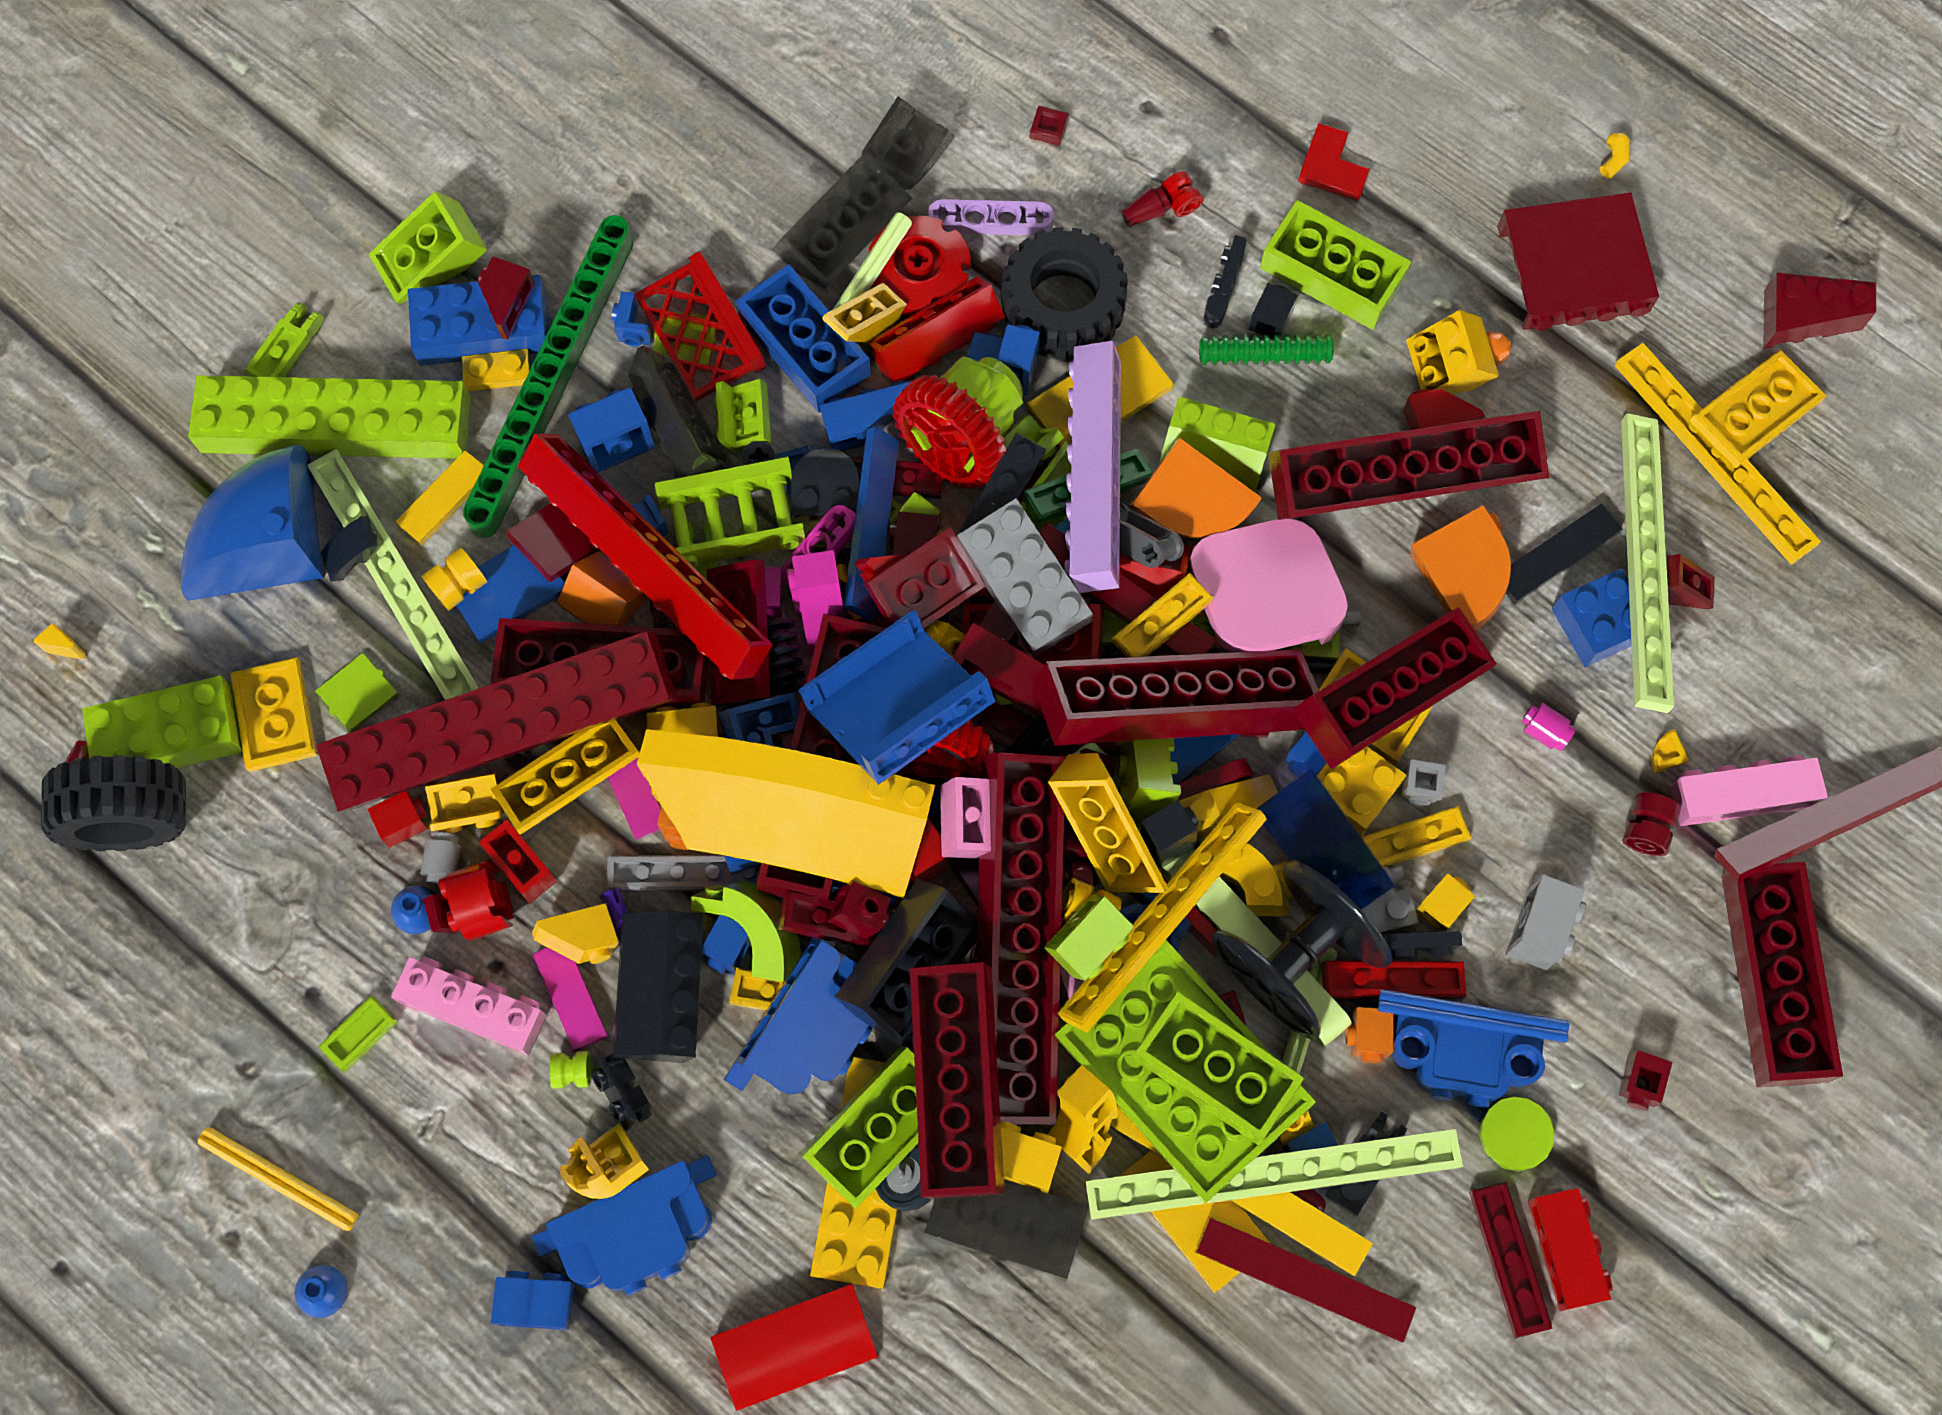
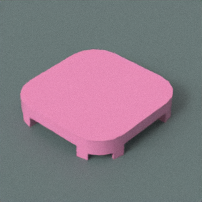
[1187,518,1348,653]

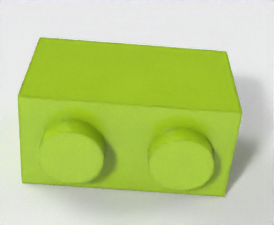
[1044,894,1134,981]

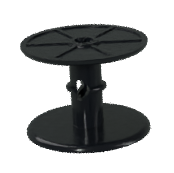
[1212,860,1392,1040]

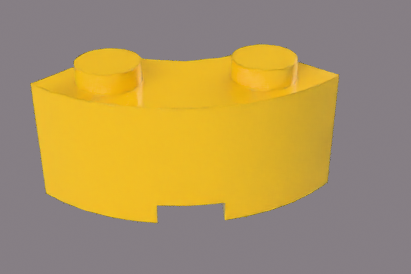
[1219,844,1290,916]
[1047,1065,1118,1174]

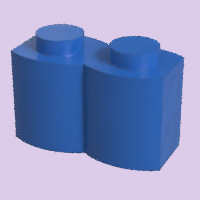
[491,1271,574,1330]

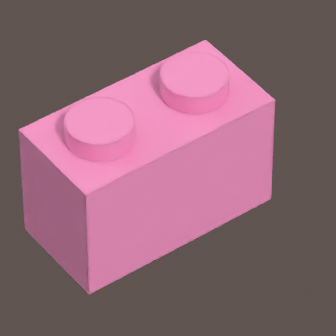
[940,777,991,858]

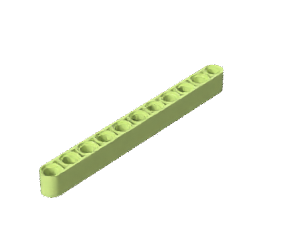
[1074,743,1352,1048]

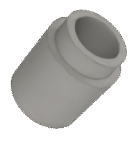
[420,832,461,886]

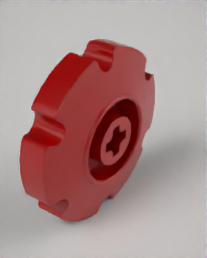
[869,216,971,317]

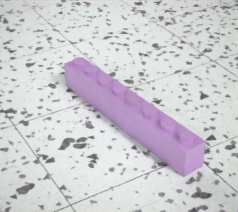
[1065,341,1121,593]

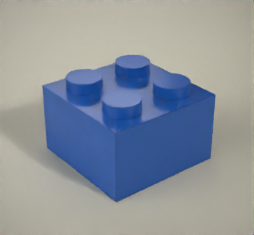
[568,387,655,473]
[1552,568,1632,667]

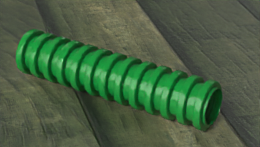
[1199,334,1334,365]

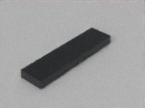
[1506,503,1623,605]

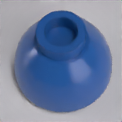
[391,885,436,934]
[294,1265,348,1318]

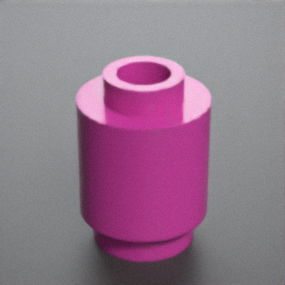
[1521,702,1576,751]

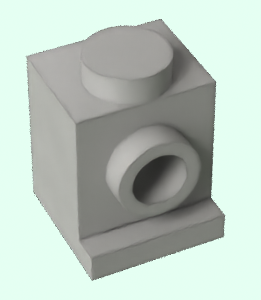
[1400,759,1446,805]

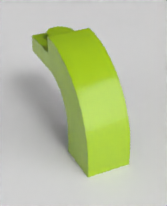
[691,880,801,982]

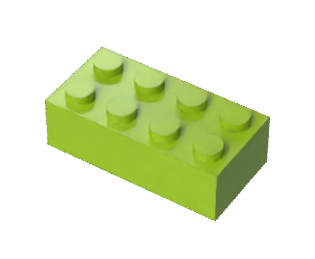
[1260,200,1412,330]
[82,675,243,768]
[1135,992,1304,1146]

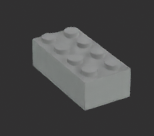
[957,499,1093,657]

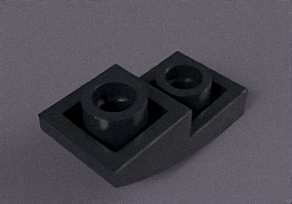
[320,516,378,582]

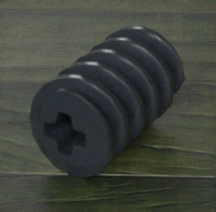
[767,619,805,695]

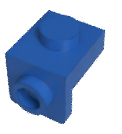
[612,291,652,347]

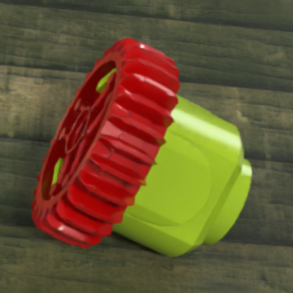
[893,357,1023,489]

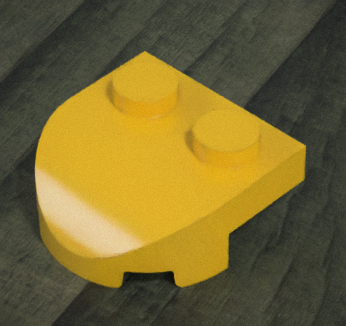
[560,1123,649,1199]

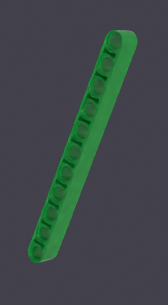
[463,215,633,538]

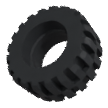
[1001,227,1128,360]
[41,755,186,852]

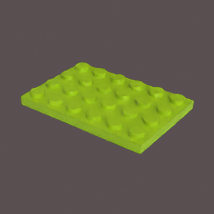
[1055,940,1316,1204]

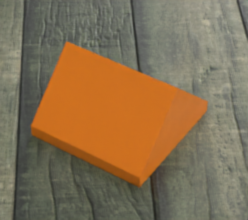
[557,551,648,626]

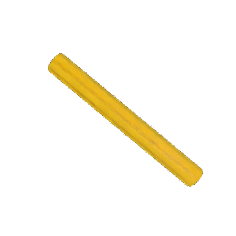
[198,1127,359,1231]

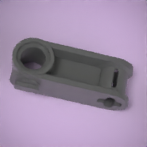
[1119,502,1184,568]

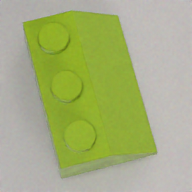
[1159,396,1276,492]

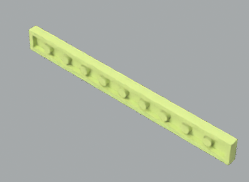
[1621,413,1674,713]
[307,449,479,700]
[1086,1129,1463,1220]

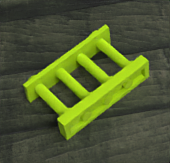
[655,457,805,568]

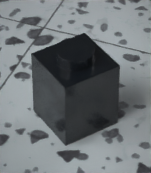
[1248,283,1298,338]

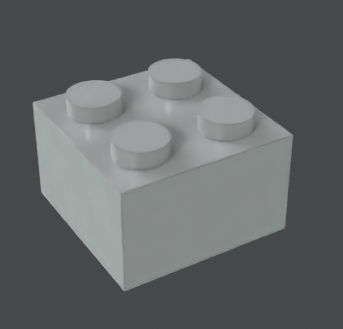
[1506,874,1586,970]

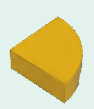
[1651,729,1689,774]

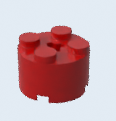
[439,859,514,941]

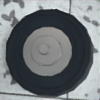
[875,1145,931,1211]

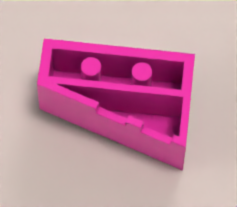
[787,550,845,656]

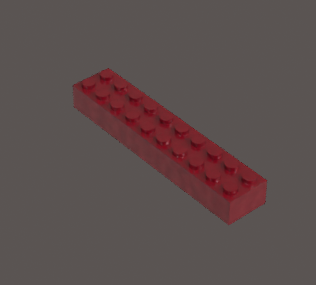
[316,631,678,812]
[976,753,1066,1124]

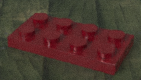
[706,559,770,706]

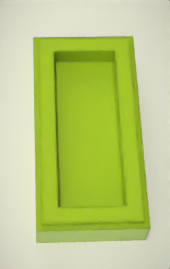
[318,995,398,1073]

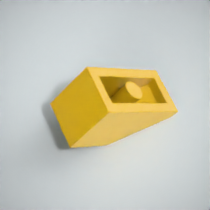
[532,903,619,964]

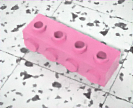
[391,956,547,1056]

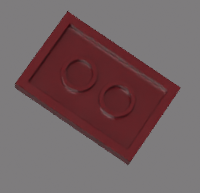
[863,527,986,629]

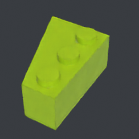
[1115,738,1181,824]

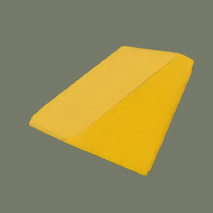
[34,623,86,660]

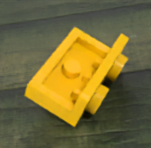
[425,772,505,834]

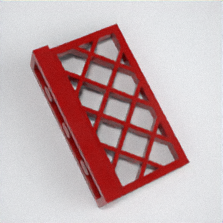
[635,251,767,402]

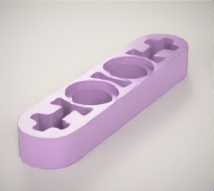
[928,199,1054,235]

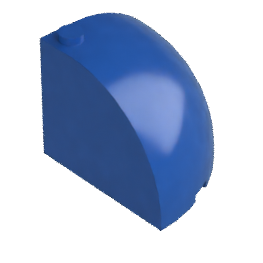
[181,444,323,601]

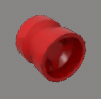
[1161,171,1204,217]

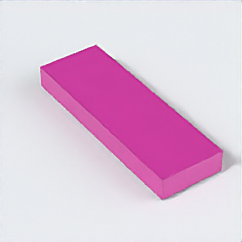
[608,733,660,840]
[533,947,608,1052]

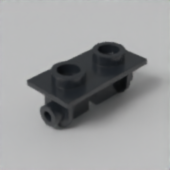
[592,1053,652,1131]

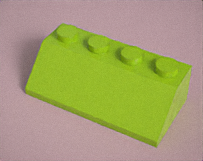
[798,1047,918,1209]

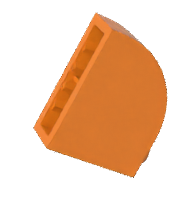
[1128,438,1262,540]
[1410,505,1511,632]

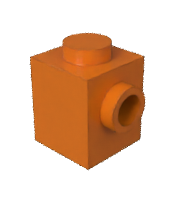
[1345,1007,1393,1063]

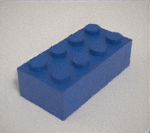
[736,264,871,413]
[408,275,549,366]

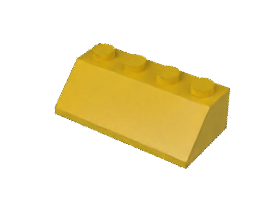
[490,720,640,835]
[1048,753,1168,893]

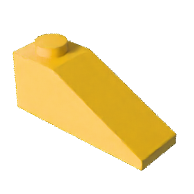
[822,283,907,342]
[1180,774,1284,841]

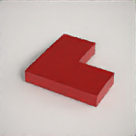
[1298,123,1370,201]

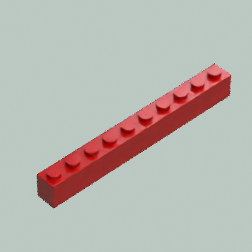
[518,434,773,680]

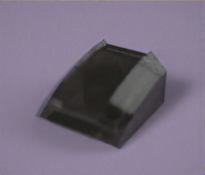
[862,96,955,192]

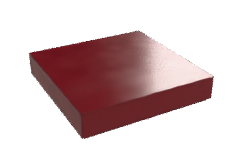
[506,504,602,583]

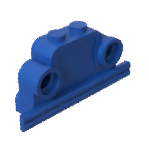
[723,937,872,1094]
[1377,989,1569,1107]
[531,1155,717,1296]

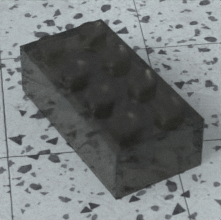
[924,1179,1089,1282]

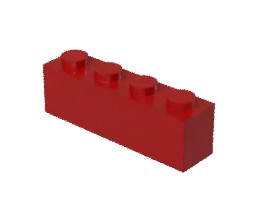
[867,276,1005,383]

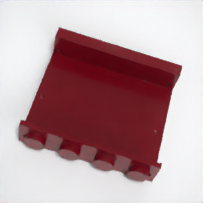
[1497,192,1659,331]

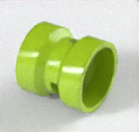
[550,1051,592,1089]

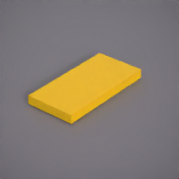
[1027,335,1174,449]
[1689,349,1827,468]
[1121,1151,1271,1294]

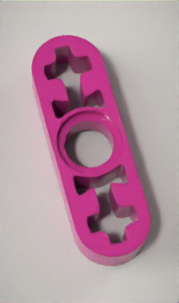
[781,505,856,586]

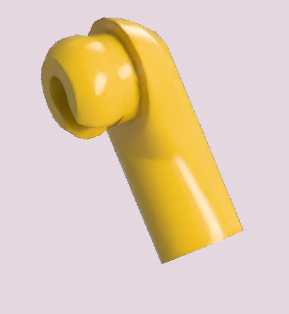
[1599,132,1630,179]

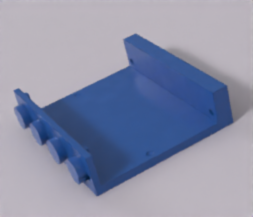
[799,610,995,785]

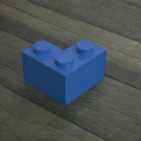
[968,325,1040,396]
[718,692,799,746]

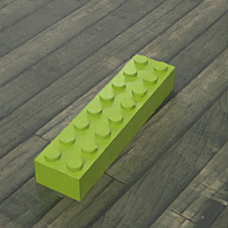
[188,375,471,459]

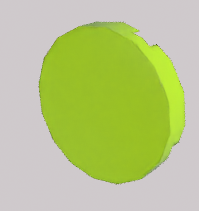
[1479,1097,1554,1172]

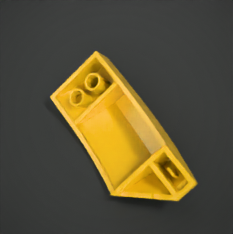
[637,729,935,898]

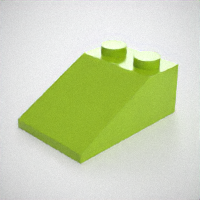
[368,191,488,304]

